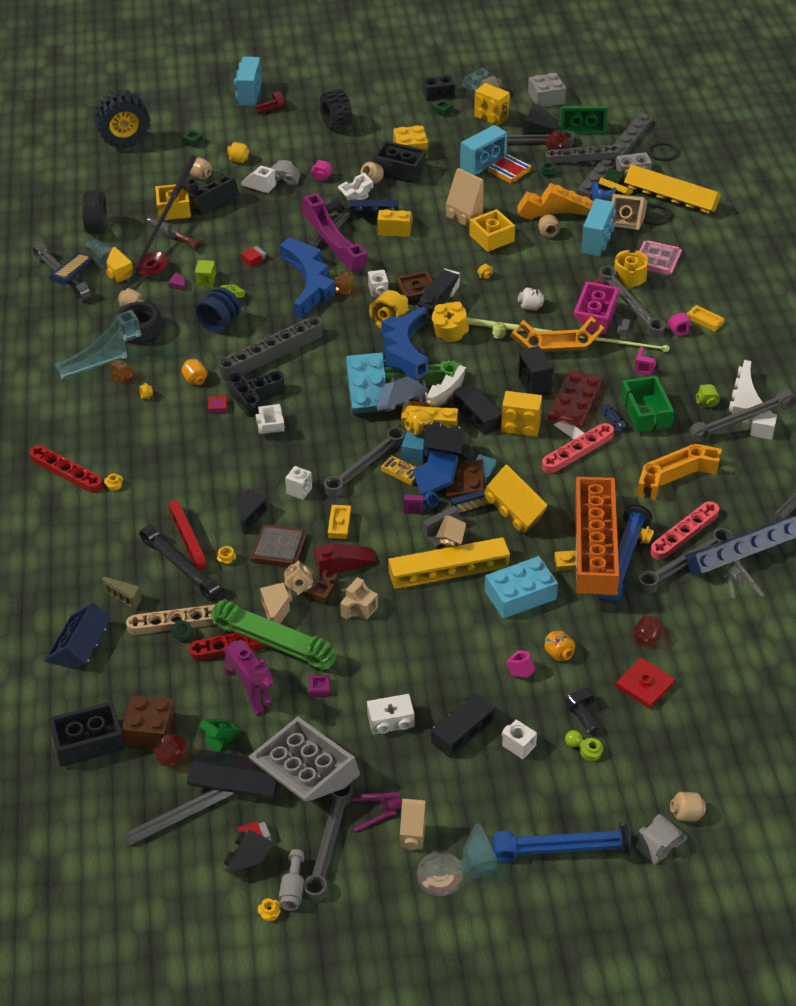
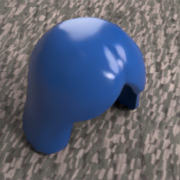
[591,182,617,202]

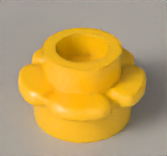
[477,264,493,279]
[139,383,153,400]
[104,474,123,491]
[638,526,654,545]
[217,546,236,564]
[258,898,281,921]

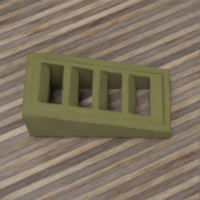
[102,576,142,610]

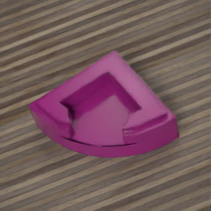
[168,273,185,290]

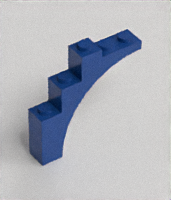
[280,237,336,318]
[381,306,428,380]

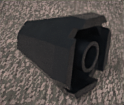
[522,103,560,135]

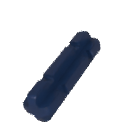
[601,404,627,432]

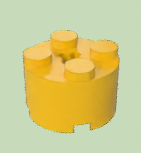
[614,250,648,289]
[369,290,409,328]
[432,302,469,342]

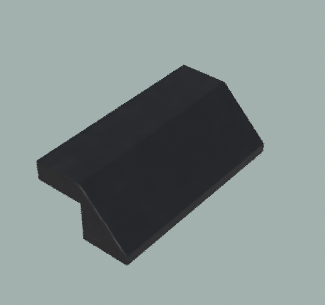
[186,749,281,799]

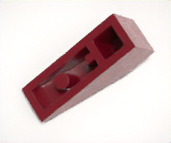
[314,543,377,577]

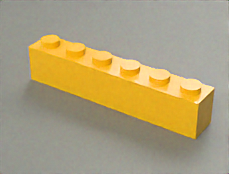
[624,164,721,214]
[388,537,510,589]

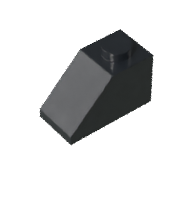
[236,489,268,534]

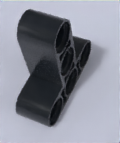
[228,371,285,417]

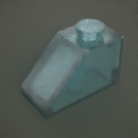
[460,822,497,880]

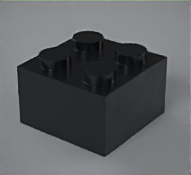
[518,346,554,397]

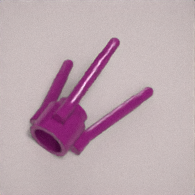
[351,792,402,832]

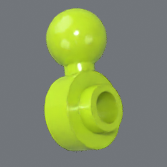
[565,730,603,761]

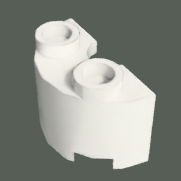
[337,173,373,200]
[256,404,285,434]

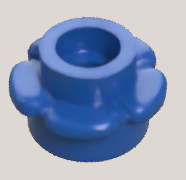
[422,491,439,509]

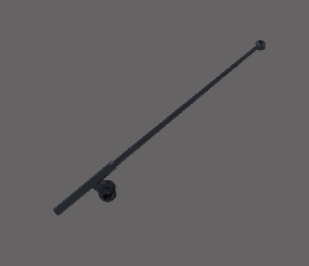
[124,155,199,291]

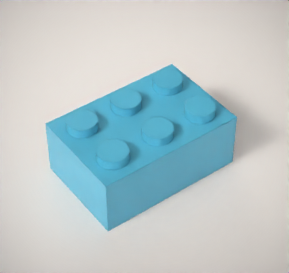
[234,57,262,106]
[460,125,507,175]
[581,199,616,257]
[346,353,386,414]
[485,556,558,619]

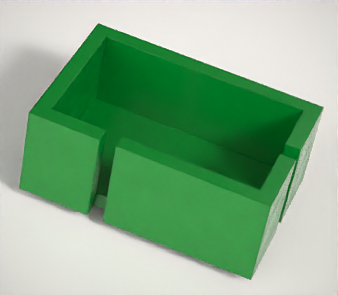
[620,375,674,433]

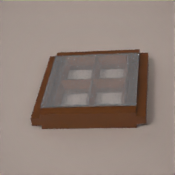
[250,524,307,568]

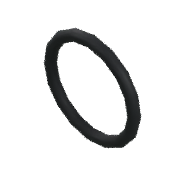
[647,141,679,161]
[643,203,672,225]

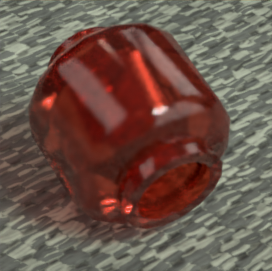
[545,130,568,150]
[633,616,664,647]
[154,734,187,767]

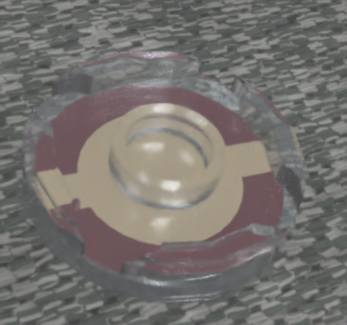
[417,852,463,896]

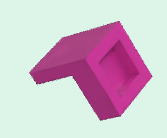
[634,347,656,376]

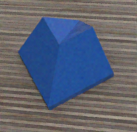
[413,450,459,495]

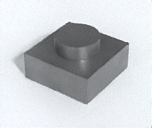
[617,319,630,341]

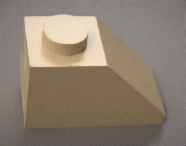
[260,582,292,624]
[400,799,426,850]

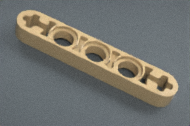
[126,605,217,635]

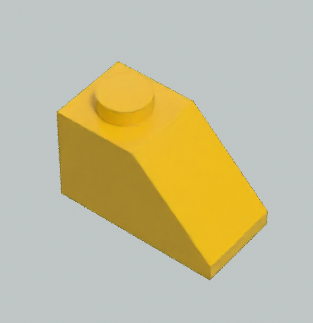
[106,247,133,283]

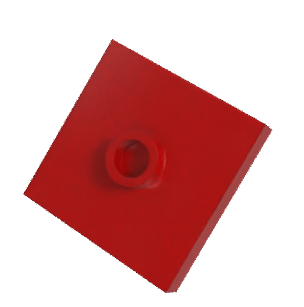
[616,658,675,709]

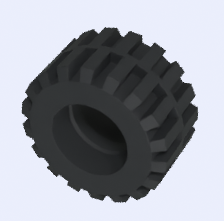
[320,89,352,130]

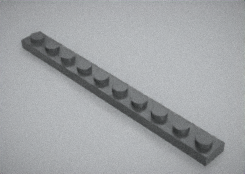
[577,113,653,199]

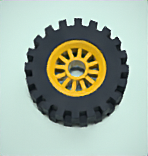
[93,90,151,148]

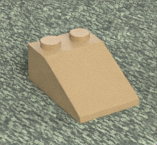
[446,168,484,228]

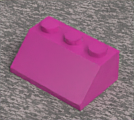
[574,281,619,335]

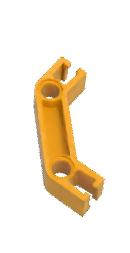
[511,316,604,352]
[637,444,722,500]

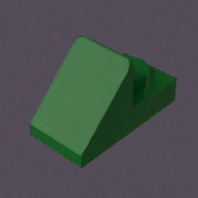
[199,719,243,752]

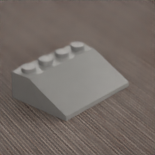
[248,716,360,802]

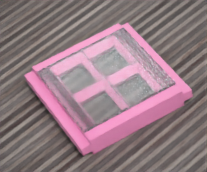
[639,240,682,275]

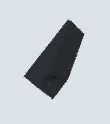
[418,269,459,317]

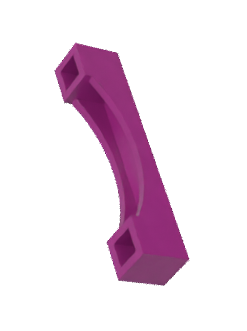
[301,193,368,272]

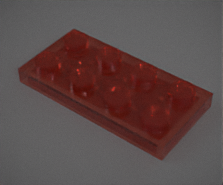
[548,369,604,428]

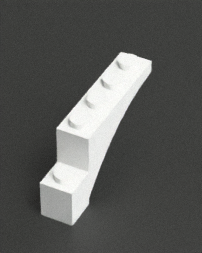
[729,360,777,440]

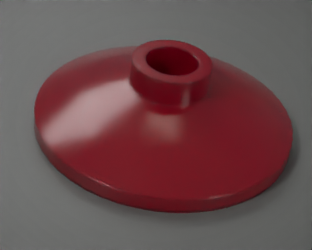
[135,252,168,276]

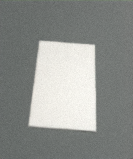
[554,418,584,439]

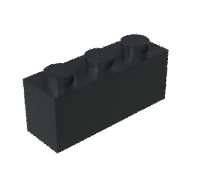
[188,175,240,215]
[453,383,502,435]
[431,693,495,758]

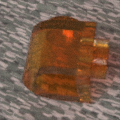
[334,271,355,294]
[110,359,133,384]

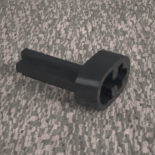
[325,196,345,214]
[564,687,600,735]

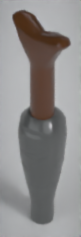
[146,217,204,250]

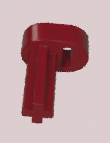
[255,91,286,114]

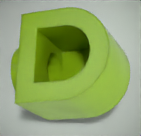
[696,384,720,408]

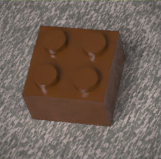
[121,695,176,749]

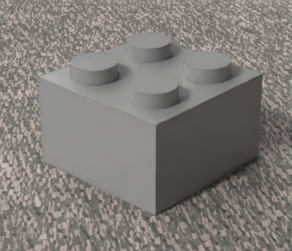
[528,73,566,107]

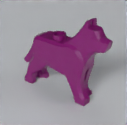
[222,640,274,716]

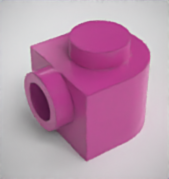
[311,160,333,181]
[668,312,691,336]
[506,650,535,678]

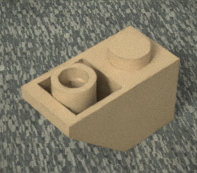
[436,515,466,547]

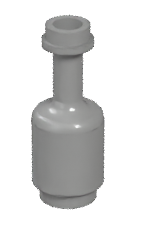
[278,849,304,911]

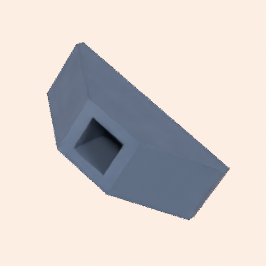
[376,376,429,412]

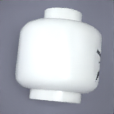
[518,288,544,311]

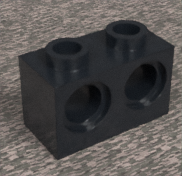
[423,75,455,101]

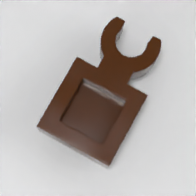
[307,570,337,603]

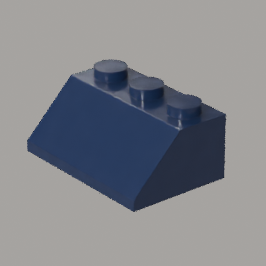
[45,602,111,669]

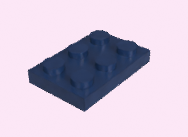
[350,200,399,214]

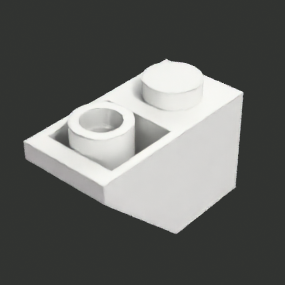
[241,166,276,193]

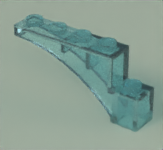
[54,310,141,380]

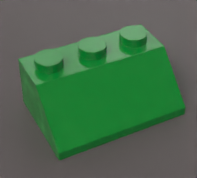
[559,106,608,134]

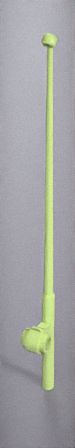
[467,318,669,352]

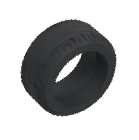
[82,191,107,234]
[115,302,162,344]

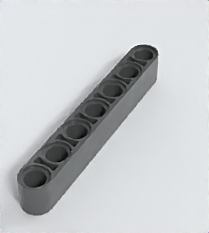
[219,316,323,381]

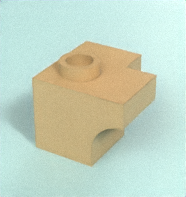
[340,577,378,620]

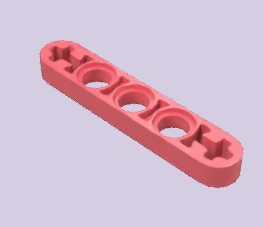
[542,423,614,474]
[650,502,719,560]

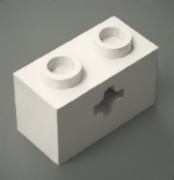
[367,694,414,734]

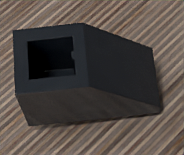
[223,829,273,873]

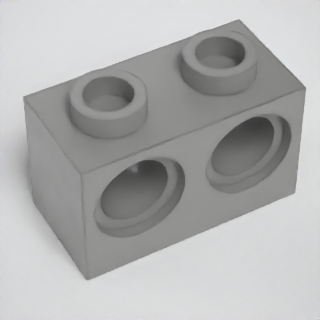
[615,152,652,178]

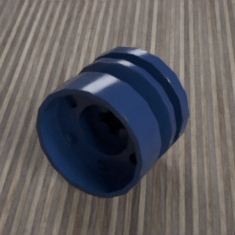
[195,287,241,333]

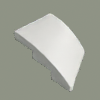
[426,365,466,407]

